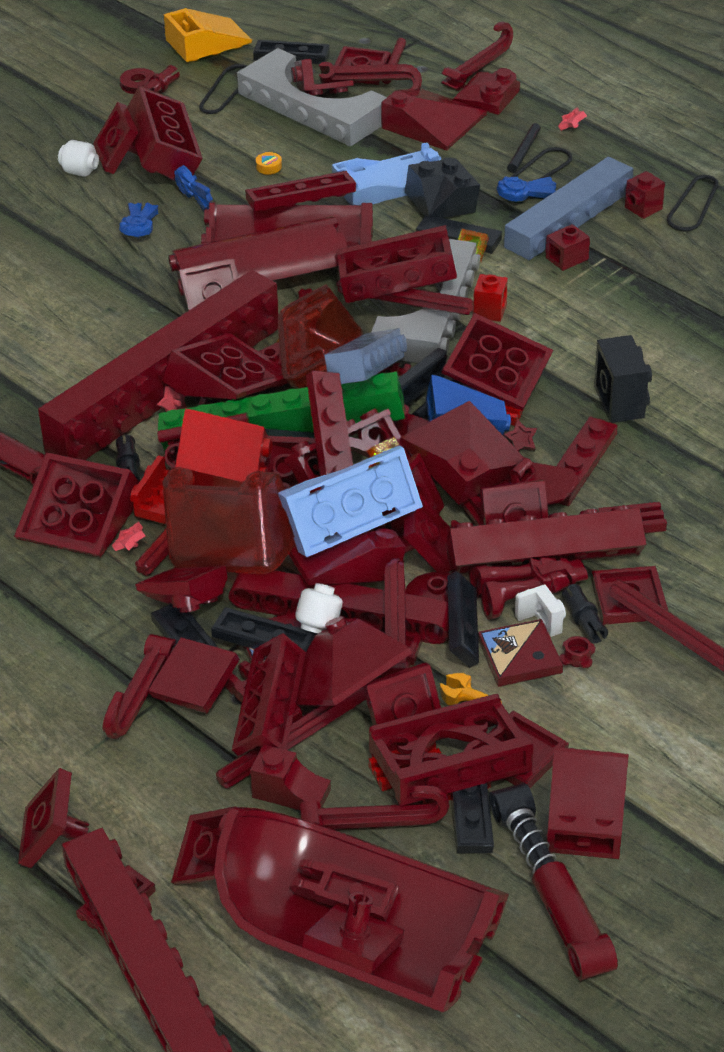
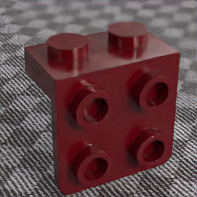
[291,59,354,96]

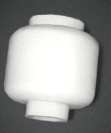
[58,140,99,177]
[295,583,343,634]

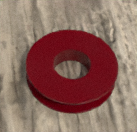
[120,68,155,94]

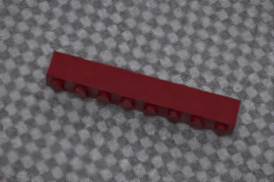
[62,827,232,1052]

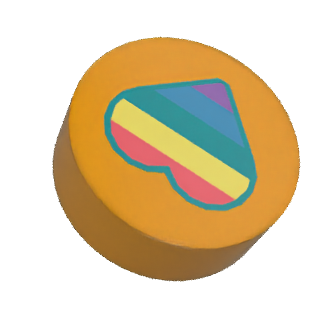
[256,152,282,175]

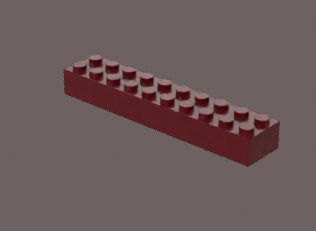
[38,270,279,460]

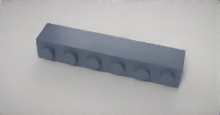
[504,156,634,260]
[324,328,407,384]

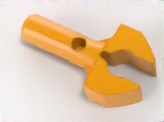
[440,673,502,705]

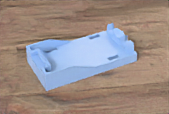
[332,142,441,205]
[278,446,423,557]

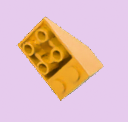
[164,8,252,62]

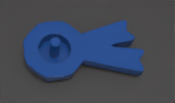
[174,165,213,212]
[496,176,557,201]
[119,203,158,237]

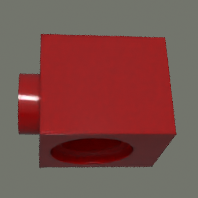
[473,274,508,322]

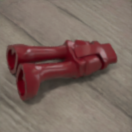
[469,557,588,620]

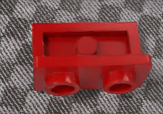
[130,455,191,525]

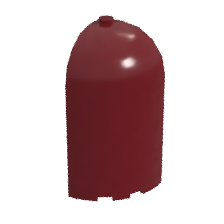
[214,807,509,1012]

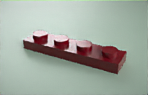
[245,171,356,211]
[306,371,353,476]
[557,417,618,507]

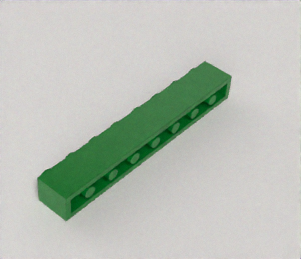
[158,372,405,453]

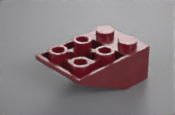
[547,747,629,859]

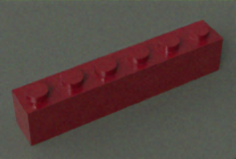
[446,505,647,574]

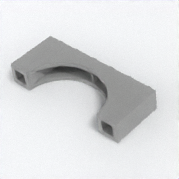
[237,48,387,147]
[371,239,480,363]

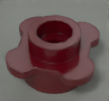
[559,636,596,668]

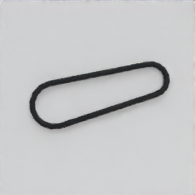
[199,64,247,114]
[510,147,573,179]
[667,174,719,231]

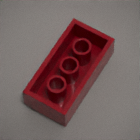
[127,86,203,181]

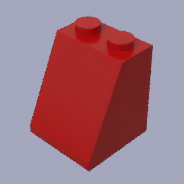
[175,409,273,495]

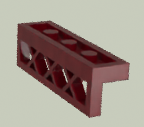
[232,633,306,756]

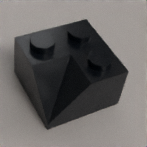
[404,158,480,218]
[594,335,652,423]

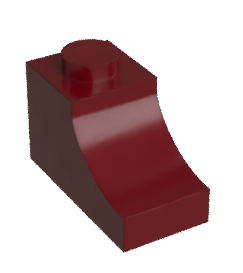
[250,744,331,810]

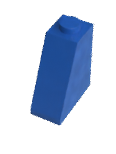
[426,375,511,435]

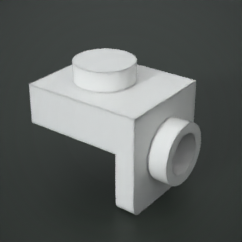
[515,584,566,637]

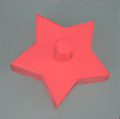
[558,107,587,131]
[157,386,187,412]
[111,521,146,551]

